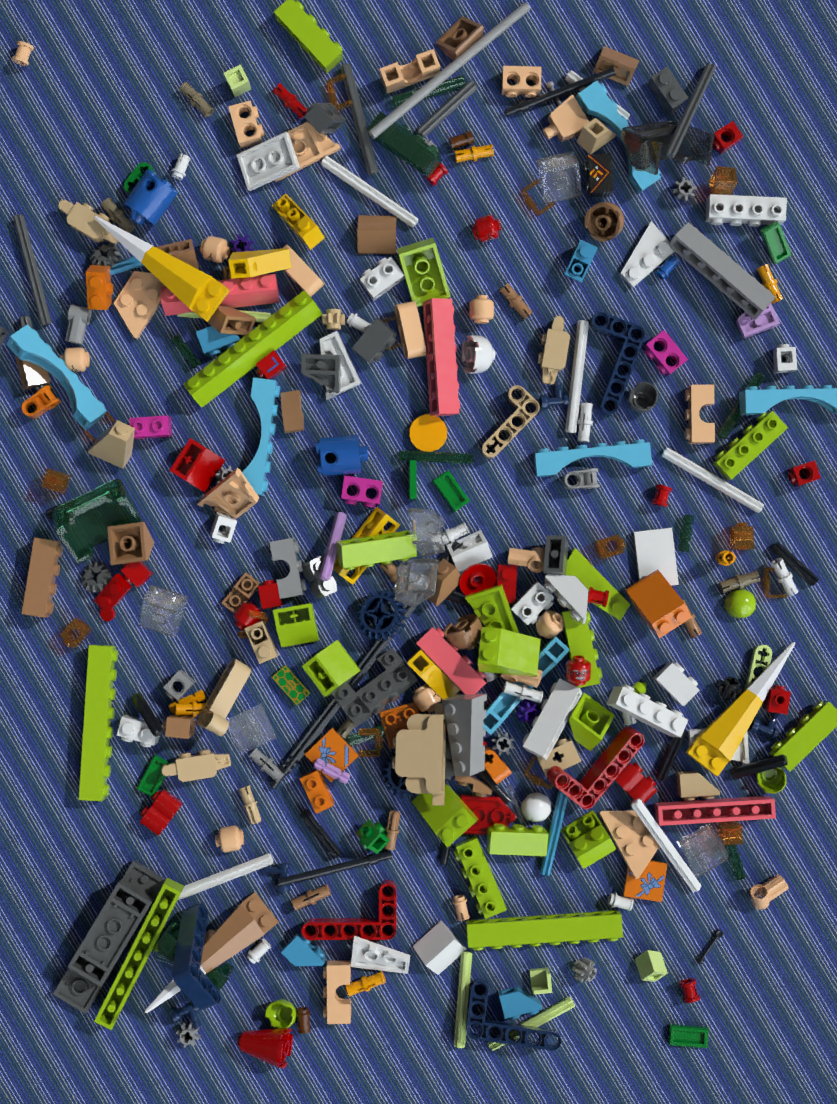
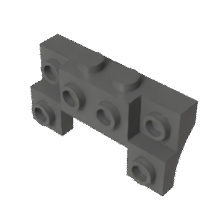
[331,648,417,728]

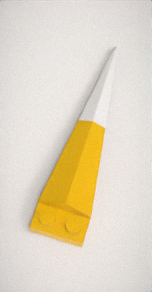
[94,216,230,322]
[686,642,795,777]

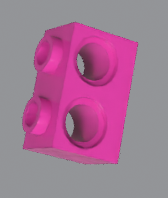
[643,330,688,376]
[129,416,172,439]
[341,476,383,508]

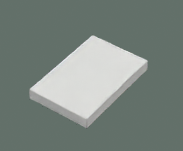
[236,132,300,191]
[633,528,679,586]

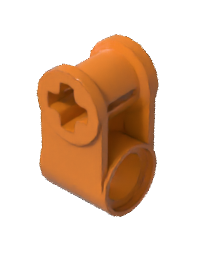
[22,385,61,419]
[485,747,512,785]

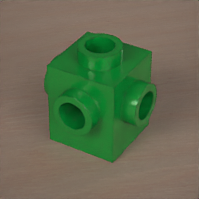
[356,819,390,854]

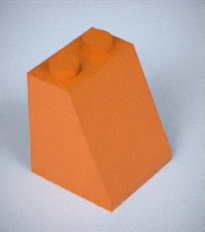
[626,569,692,638]

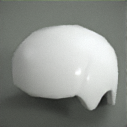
[521,792,551,822]

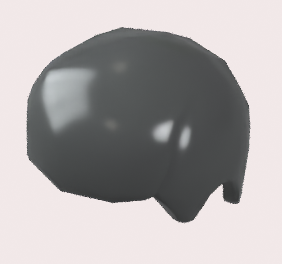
[628,382,658,413]

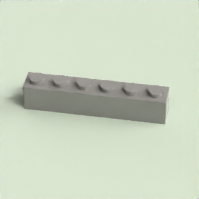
[669,222,775,320]

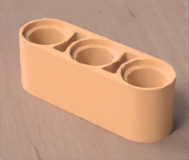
[282,244,324,297]
[395,301,426,359]

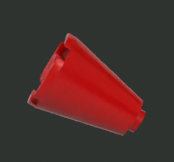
[237,1028,293,1069]

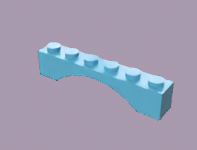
[575,81,661,194]
[6,324,107,431]
[242,378,280,496]
[739,385,837,415]
[534,439,652,477]
[483,636,570,735]

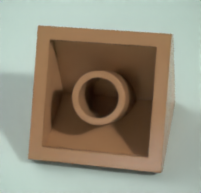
[435,16,484,61]
[357,215,396,255]
[107,522,154,565]

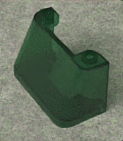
[52,479,144,564]
[152,921,234,990]

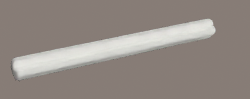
[321,156,418,228]
[565,320,589,434]
[662,448,764,513]
[631,799,701,892]
[177,853,273,901]

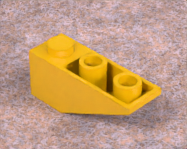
[271,193,325,250]
[228,248,292,279]
[407,649,460,699]

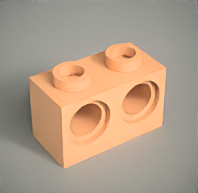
[502,66,541,98]
[228,100,264,149]

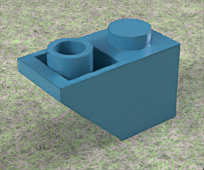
[564,240,598,283]
[196,326,241,357]
[281,931,326,966]
[498,986,542,1020]

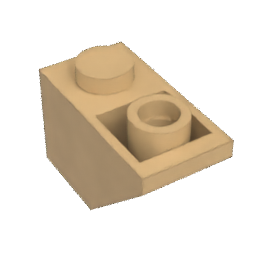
[577,118,616,155]
[244,621,279,664]
[676,771,720,800]

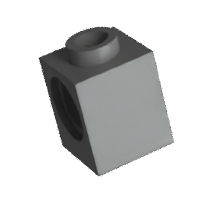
[163,669,196,700]

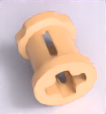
[12,41,34,67]

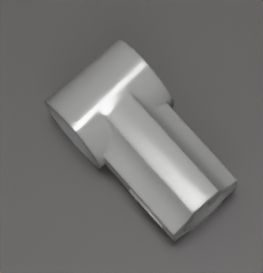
[65,305,92,345]

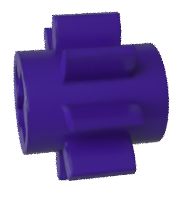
[231,234,254,252]
[515,699,540,724]

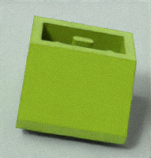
[273,603,319,647]
[302,640,361,697]
[561,810,616,869]

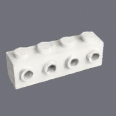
[706,194,787,227]
[523,679,582,761]
[607,685,688,737]

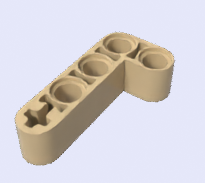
[481,385,540,459]
[197,658,251,736]

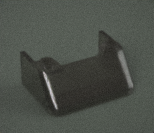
[621,121,715,175]

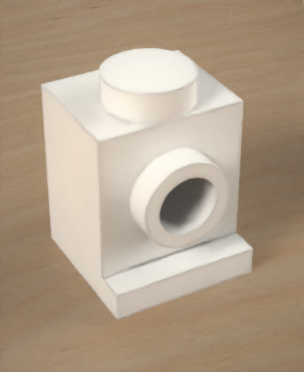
[773,344,797,374]
[210,512,237,544]

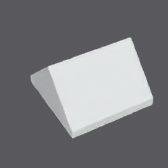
[413,920,467,975]

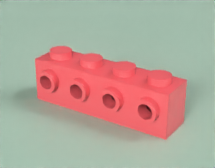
[416,627,486,694]

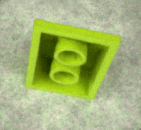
[397,238,451,307]
[478,627,541,677]
[412,782,478,847]

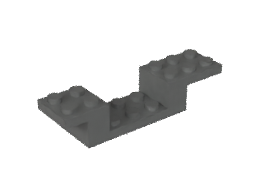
[53,860,166,1014]

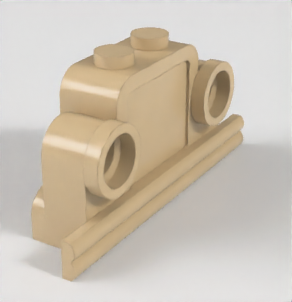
[392,703,446,806]

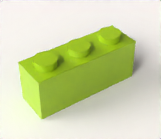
[486,824,548,856]

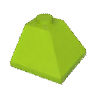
[569,693,615,751]

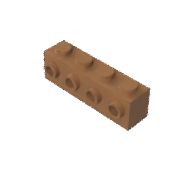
[22,538,63,618]

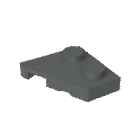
[301,353,341,393]

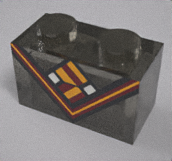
[583,153,614,198]

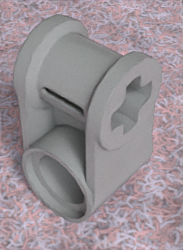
[562,468,600,490]

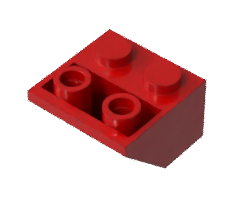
[169,438,226,492]

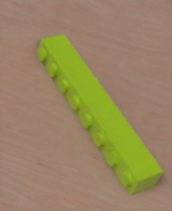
[183,290,322,408]
[79,644,118,801]
[94,878,184,1030]
[466,910,623,950]

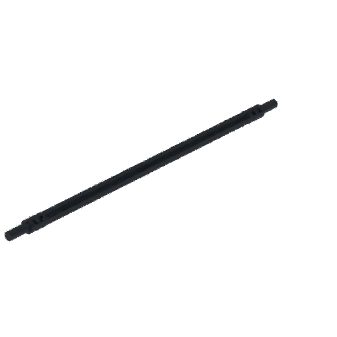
[269,541,461,789]

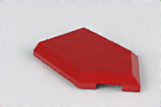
[461,795,517,835]

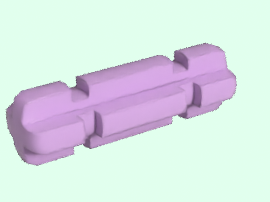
[313,758,350,784]

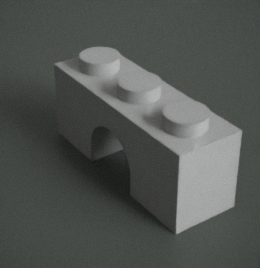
[269,538,307,599]

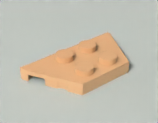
[275,122,341,182]
[114,271,165,340]
[197,468,259,519]
[599,810,660,880]

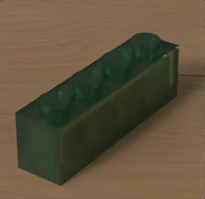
[367,112,442,178]

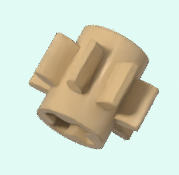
[322,309,345,330]

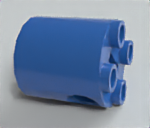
[123,169,178,227]
[316,435,368,476]

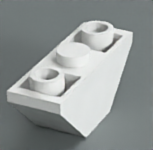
[544,574,588,625]

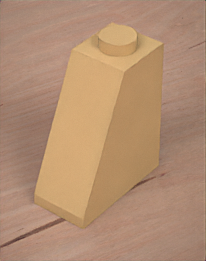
[88,420,135,469]

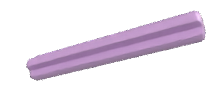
[319,512,347,581]

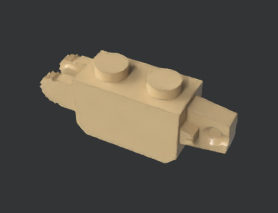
[58,199,119,245]
[538,316,570,385]
[161,749,231,782]

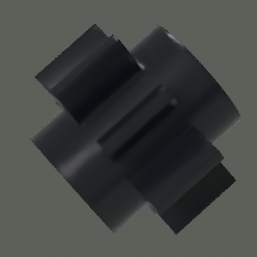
[717,676,742,700]

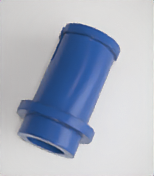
[655,255,679,280]

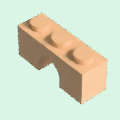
[380,49,440,94]
[685,385,715,444]
[323,960,351,1024]

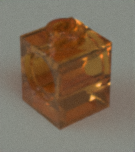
[709,166,738,195]
[41,468,71,494]
[730,523,754,550]
[594,534,626,559]
[60,617,93,648]
[718,821,743,845]

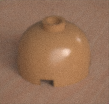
[585,202,624,242]
[443,614,482,650]

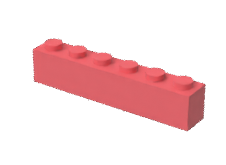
[160,274,280,316]
[423,298,460,416]
[654,796,776,826]

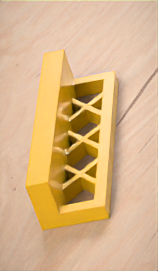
[333,507,400,585]

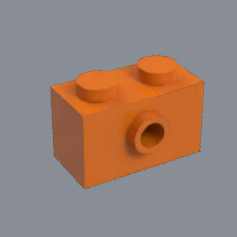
[86,265,113,310]

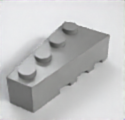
[442,694,487,776]

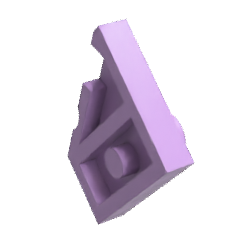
[736,303,780,339]

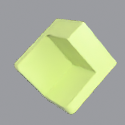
[224,64,251,97]
[635,950,668,982]
[529,967,552,995]

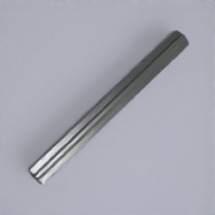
[665,62,716,159]
[340,64,378,175]
[13,214,51,326]

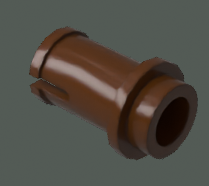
[449,130,474,150]
[296,1007,311,1034]

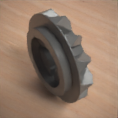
[90,243,121,268]
[81,562,111,593]

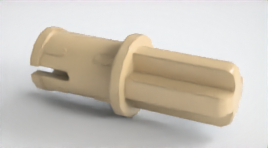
[238,785,261,824]

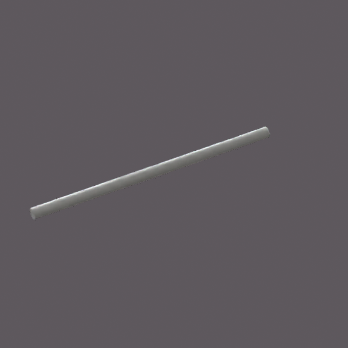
[368,2,530,139]

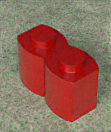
[615,762,658,804]
[140,789,183,836]

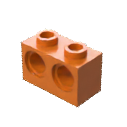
[300,769,335,814]

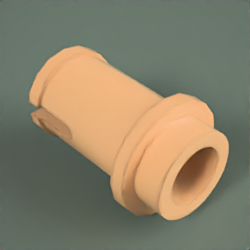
[452,895,470,921]

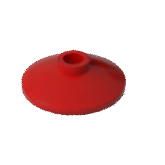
[459,563,496,595]

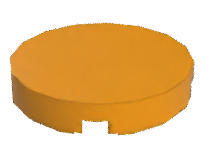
[410,414,447,452]

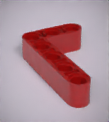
[547,726,645,809]
[301,880,397,940]

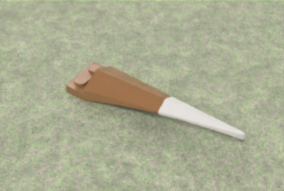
[144,892,278,1013]

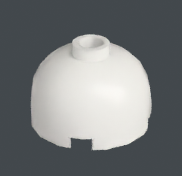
[461,335,496,374]

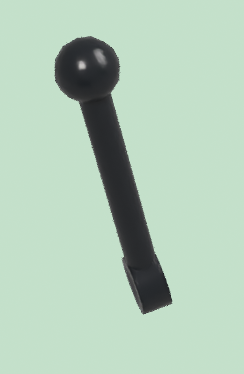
[696,929,723,964]

